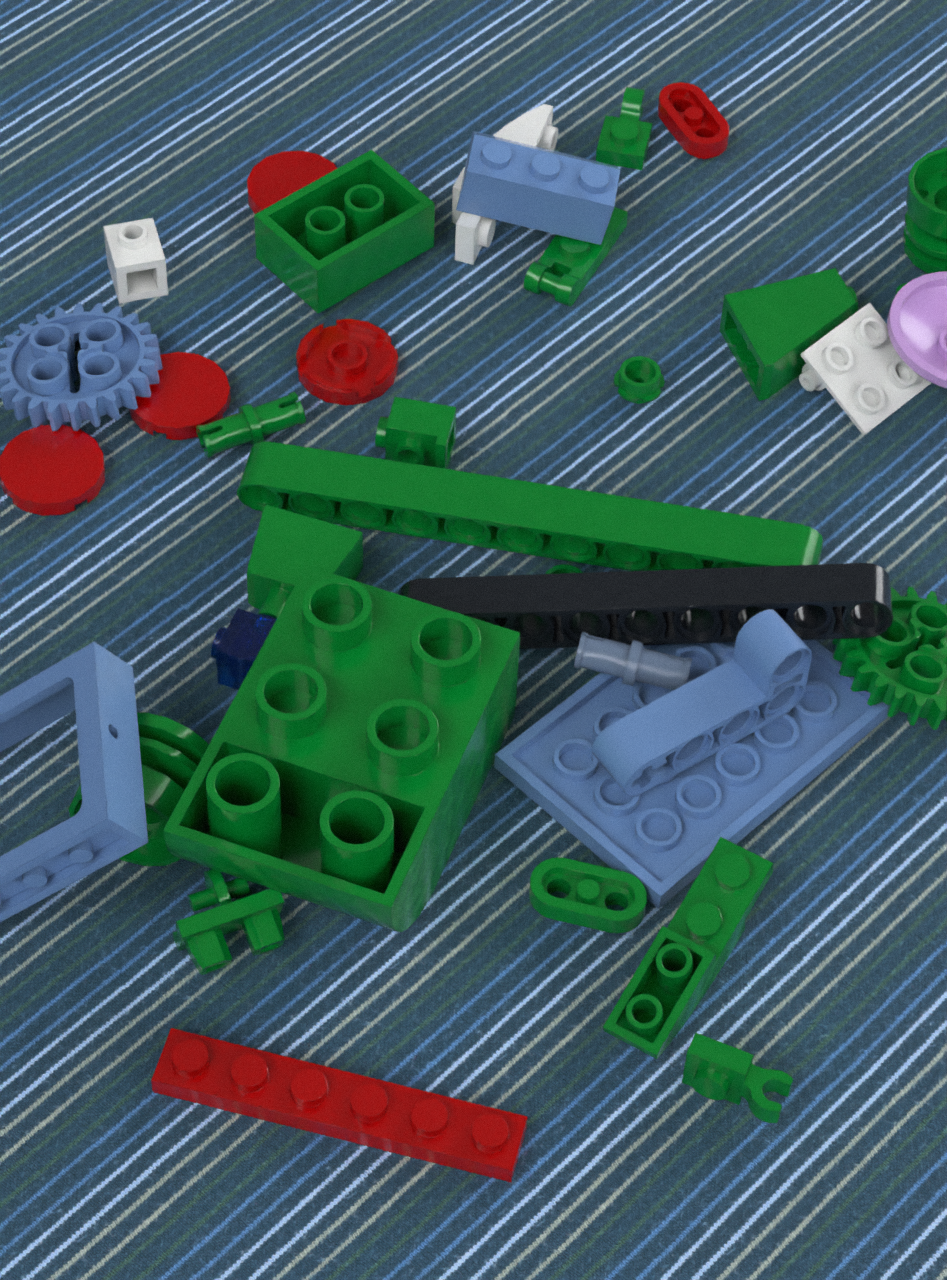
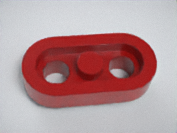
[658,82,730,159]

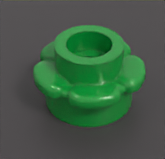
[614,356,665,404]

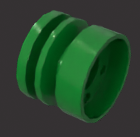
[903,147,947,274]
[68,712,209,866]

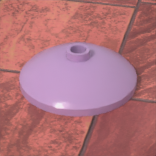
[887,271,947,389]

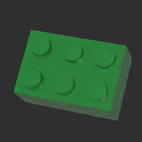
[254,149,435,314]

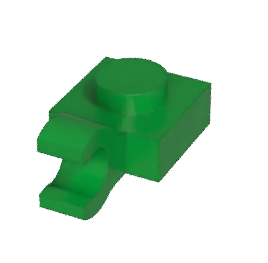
[596,87,652,170]
[682,1033,793,1123]

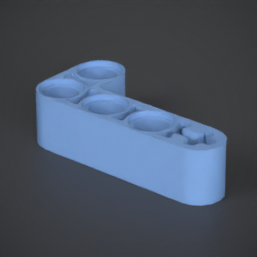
[591,609,812,796]

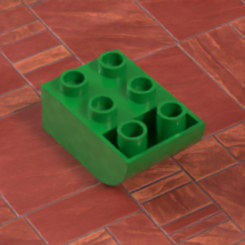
[163,565,520,932]

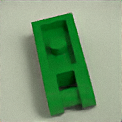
[523,207,628,307]

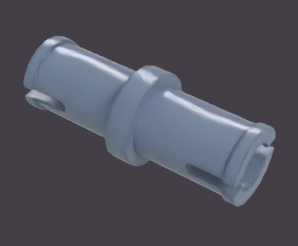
[574,632,692,690]

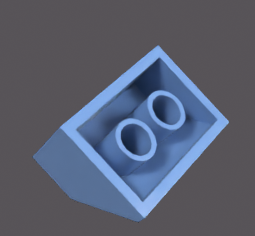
[456,131,620,245]

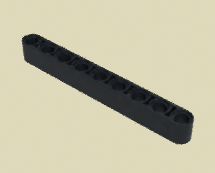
[398,563,893,649]

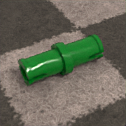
[196,392,306,458]

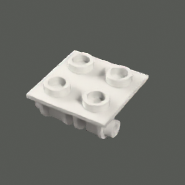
[799,302,931,436]

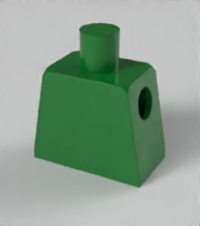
[247,505,363,633]

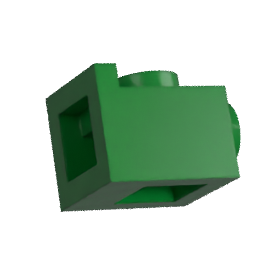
[375,397,457,469]

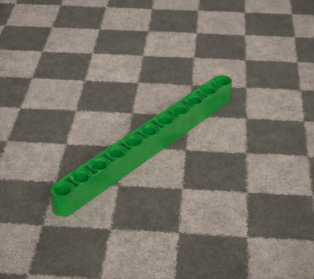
[237,441,824,571]

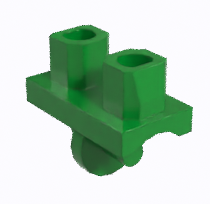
[172,869,285,975]

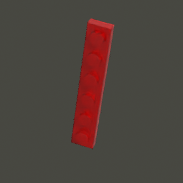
[151,1028,528,1182]

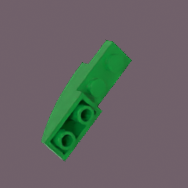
[603,837,773,1059]

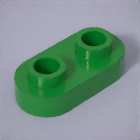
[529,857,647,933]

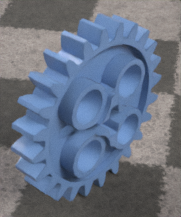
[0,303,163,431]

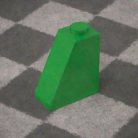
[719,268,858,401]

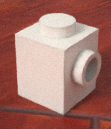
[103,218,168,304]

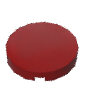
[247,150,337,214]
[296,319,398,406]
[129,352,231,440]
[0,425,105,516]

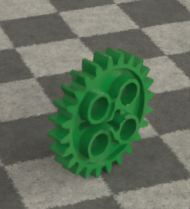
[832,587,947,730]

